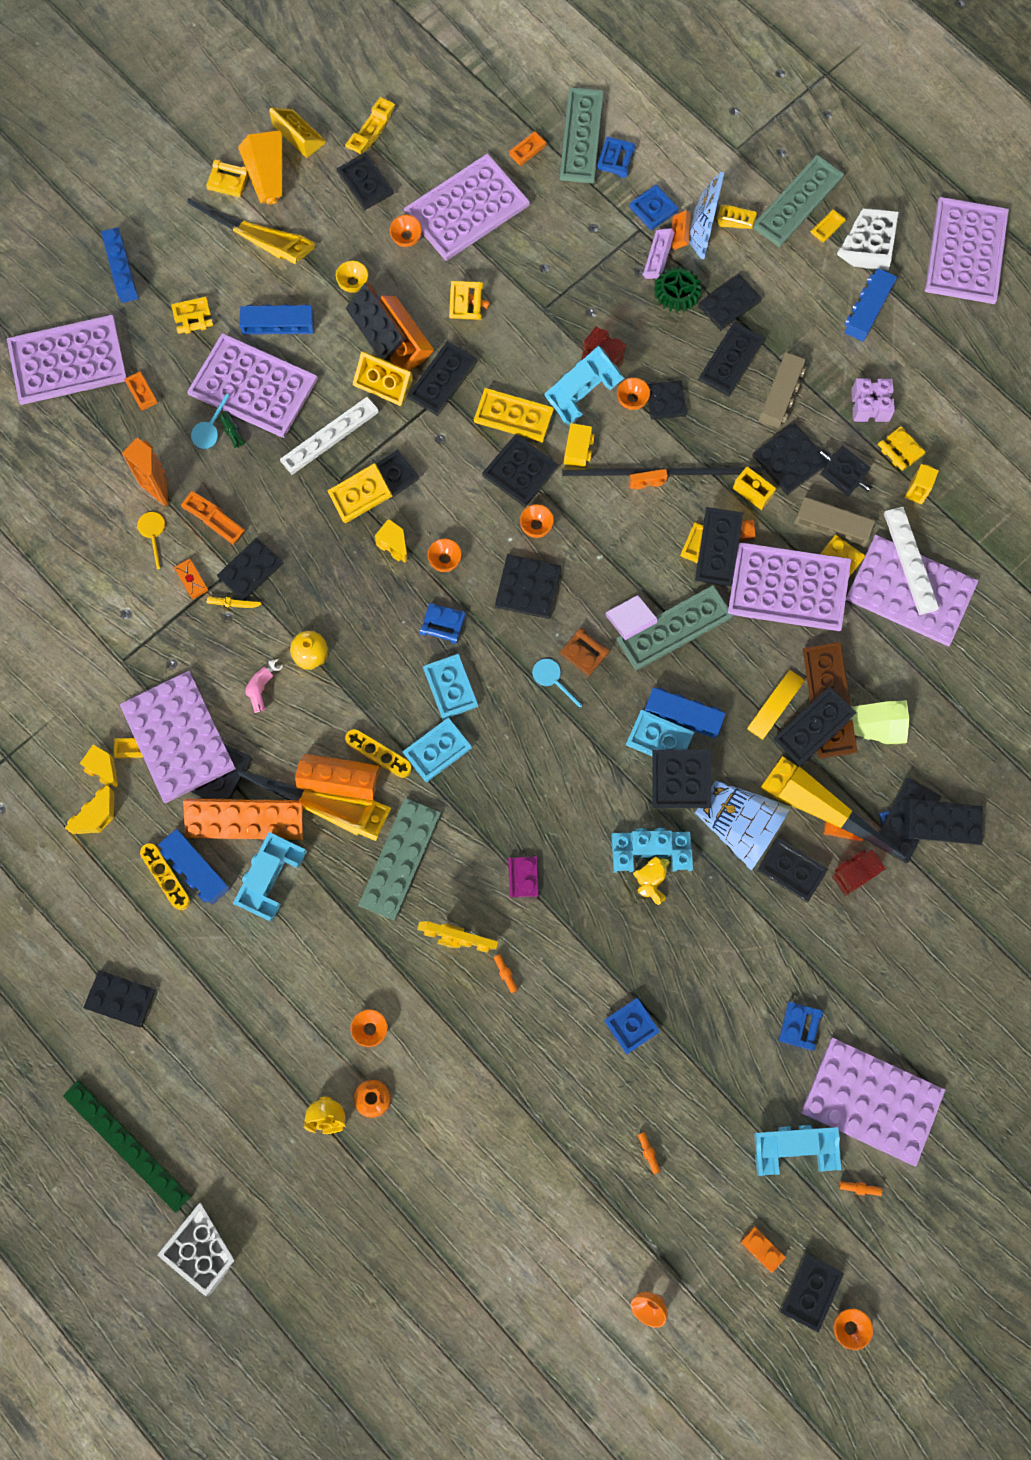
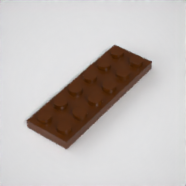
[802,642,858,759]

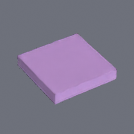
[606,595,658,640]

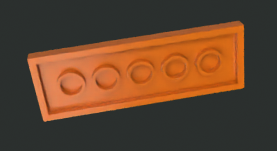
[183,799,303,840]

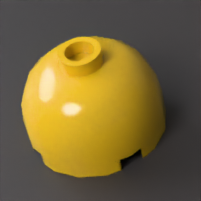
[290,631,329,670]
[304,1097,346,1134]

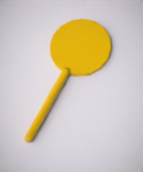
[137,512,165,569]

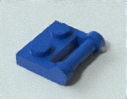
[597,137,636,178]
[420,603,465,644]
[778,1002,824,1051]

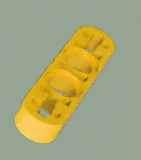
[345,729,411,778]
[140,843,190,910]

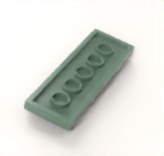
[560,87,603,183]
[753,155,844,248]
[616,585,733,671]
[358,798,441,921]

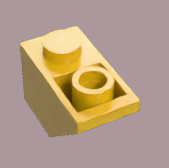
[375,519,408,563]
[80,744,118,787]

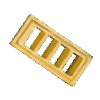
[717,205,757,229]

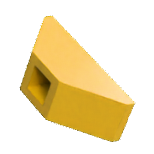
[65,785,114,834]

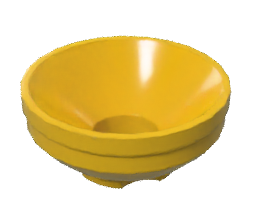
[336,261,368,292]

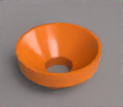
[390,215,422,247]
[617,378,650,410]
[520,505,554,538]
[427,539,462,572]
[350,1010,388,1047]
[354,1080,391,1118]
[631,1292,668,1328]
[833,1309,873,1350]

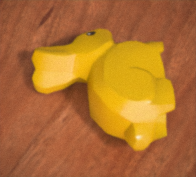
[633,857,670,905]

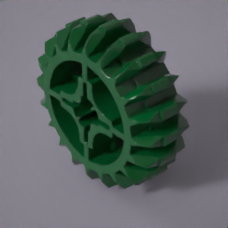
[654,266,702,313]

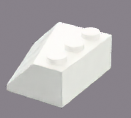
[837,209,898,270]
[158,1203,234,1297]

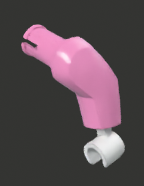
[245,659,283,713]

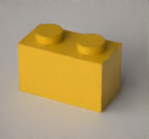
[564,423,595,467]
[905,464,939,504]
[733,467,776,510]

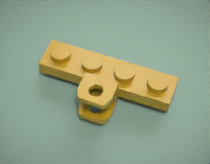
[417,921,498,952]

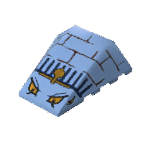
[689,172,724,259]
[695,781,791,870]

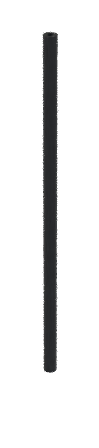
[562,467,763,476]

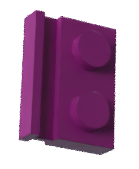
[508,857,538,898]

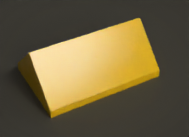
[269,107,326,158]
[352,351,413,406]

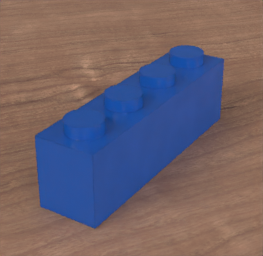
[101,227,139,303]
[844,268,897,342]
[240,304,314,334]
[645,688,725,739]
[158,829,230,905]

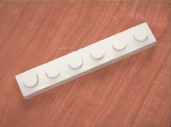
[280,397,379,475]
[884,507,939,615]

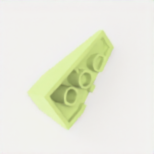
[852,700,909,744]

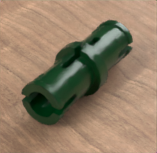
[218,411,245,448]

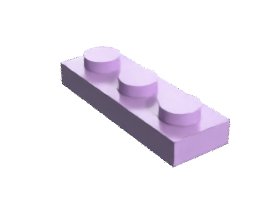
[643,229,674,279]

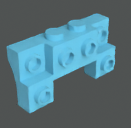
[544,346,624,426]
[611,828,693,873]
[233,832,307,922]
[754,1125,842,1176]

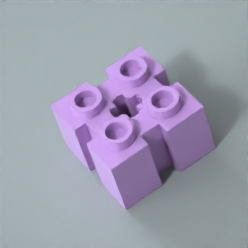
[852,379,895,422]

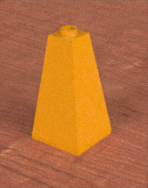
[238,130,282,205]

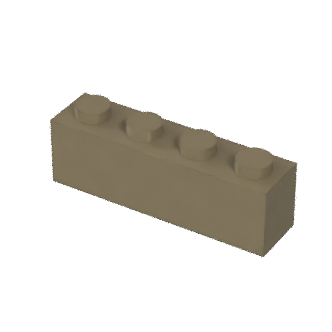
[759,352,806,428]
[794,497,875,547]

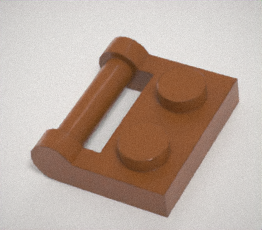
[560,627,611,677]

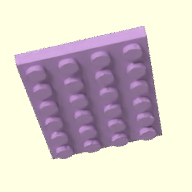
[404,153,529,261]
[925,197,1009,304]
[7,315,127,405]
[187,333,318,438]
[846,535,978,646]
[728,543,851,631]
[120,671,236,804]
[801,1038,945,1166]

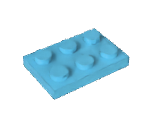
[423,654,478,720]
[626,710,694,756]
[403,718,472,783]

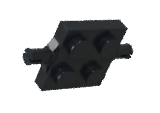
[819,445,873,497]

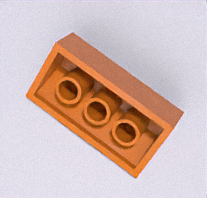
[380,296,434,371]
[122,437,168,507]
[295,754,381,800]

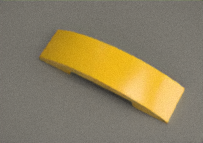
[345,97,395,154]
[747,670,805,740]

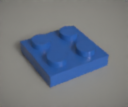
[629,185,678,231]
[604,998,660,1055]

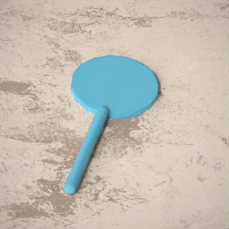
[191,393,229,449]
[532,659,582,707]

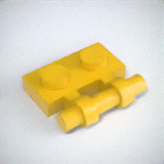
[171,297,213,334]
[878,426,925,471]

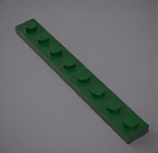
[63,1081,192,1213]

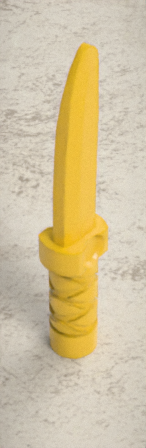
[207,596,261,608]

